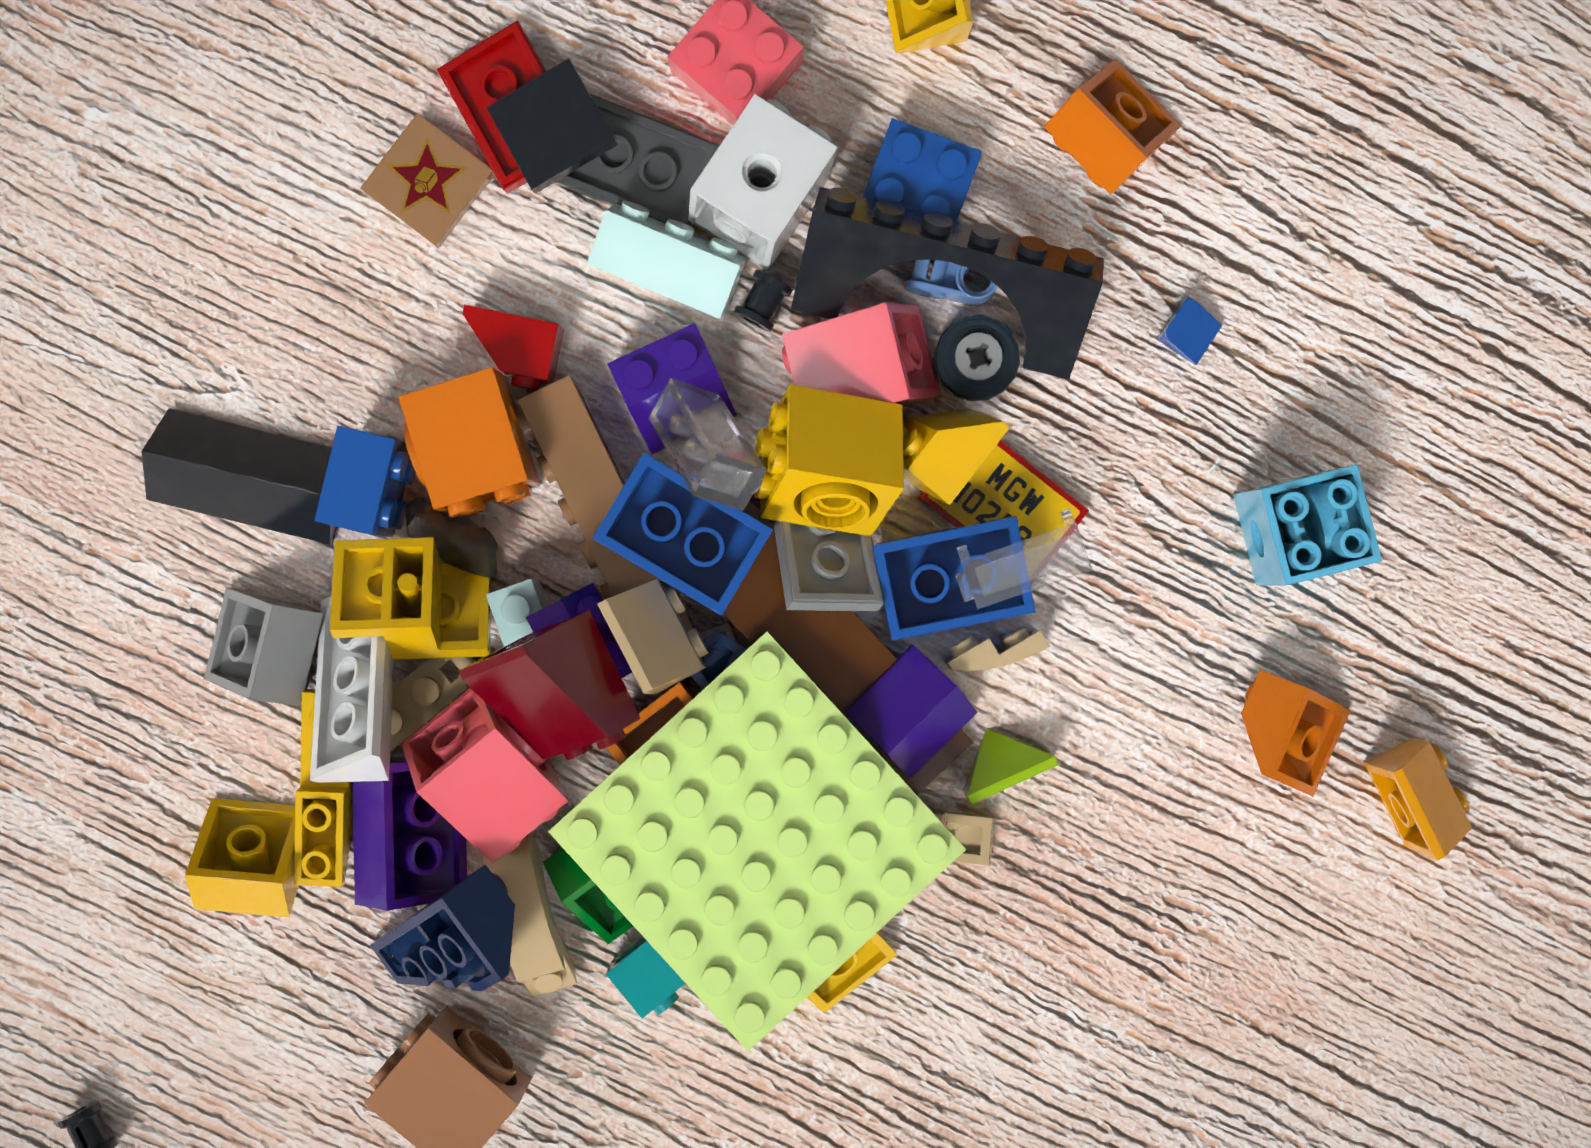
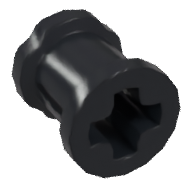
[733,270,793,332]
[57,1100,119,1148]

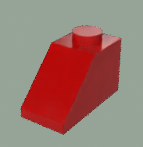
[462,304,564,391]

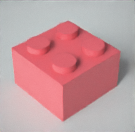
[667,0,804,126]

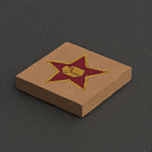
[360,113,495,249]

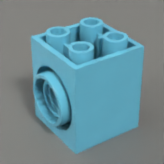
[1233,464,1382,586]

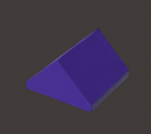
[844,644,978,779]

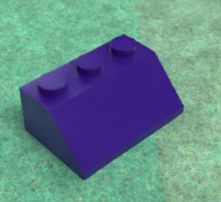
[352,757,467,911]

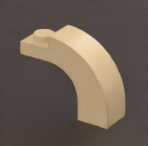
[483,832,577,997]

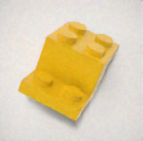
[330,537,491,660]

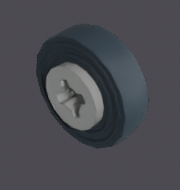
[934,315,1020,401]

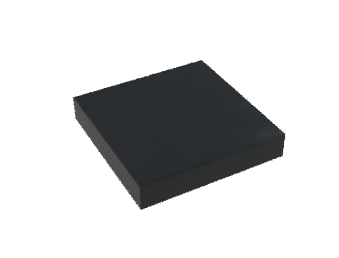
[486,58,618,194]

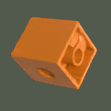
[398,367,541,518]

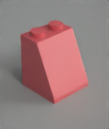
[782,302,942,407]

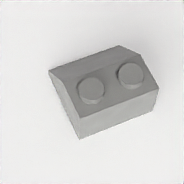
[204,588,323,706]

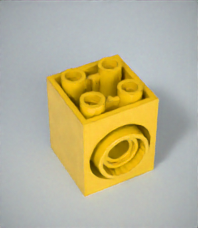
[754,384,904,536]

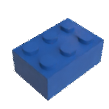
[592,453,773,616]
[873,516,1036,641]

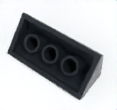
[141,408,337,545]

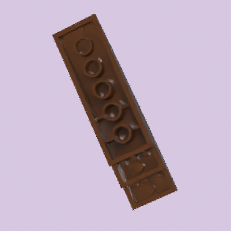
[694,463,974,795]

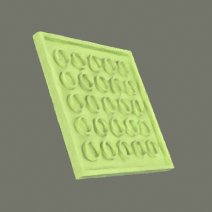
[548,632,966,1052]

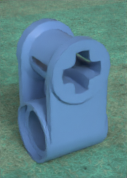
[904,260,997,306]

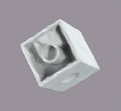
[688,94,838,271]

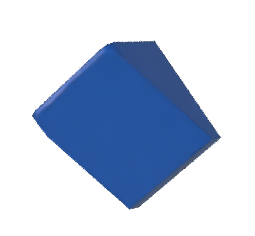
[1156,296,1222,365]

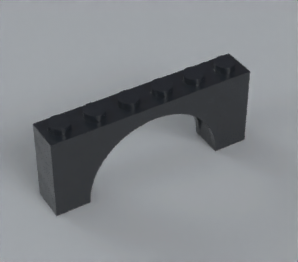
[790,187,1104,380]

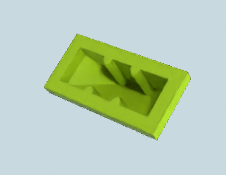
[963,728,1059,805]

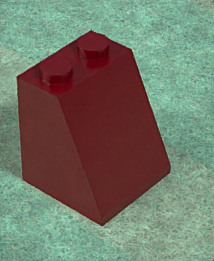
[459,610,640,760]

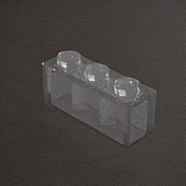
[649,378,767,511]

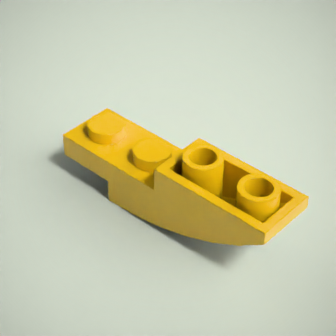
[294,689,353,887]

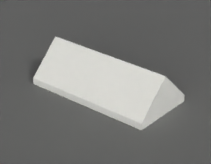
[310,596,394,783]

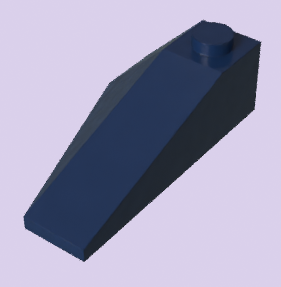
[370,864,515,991]

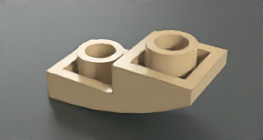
[944,626,1050,671]

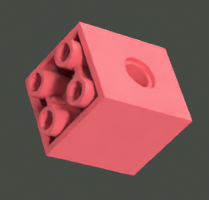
[401,688,568,863]

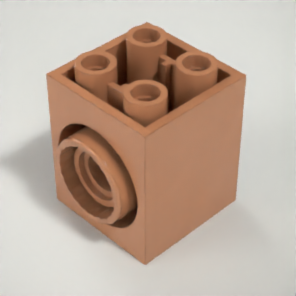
[364,1005,532,1148]

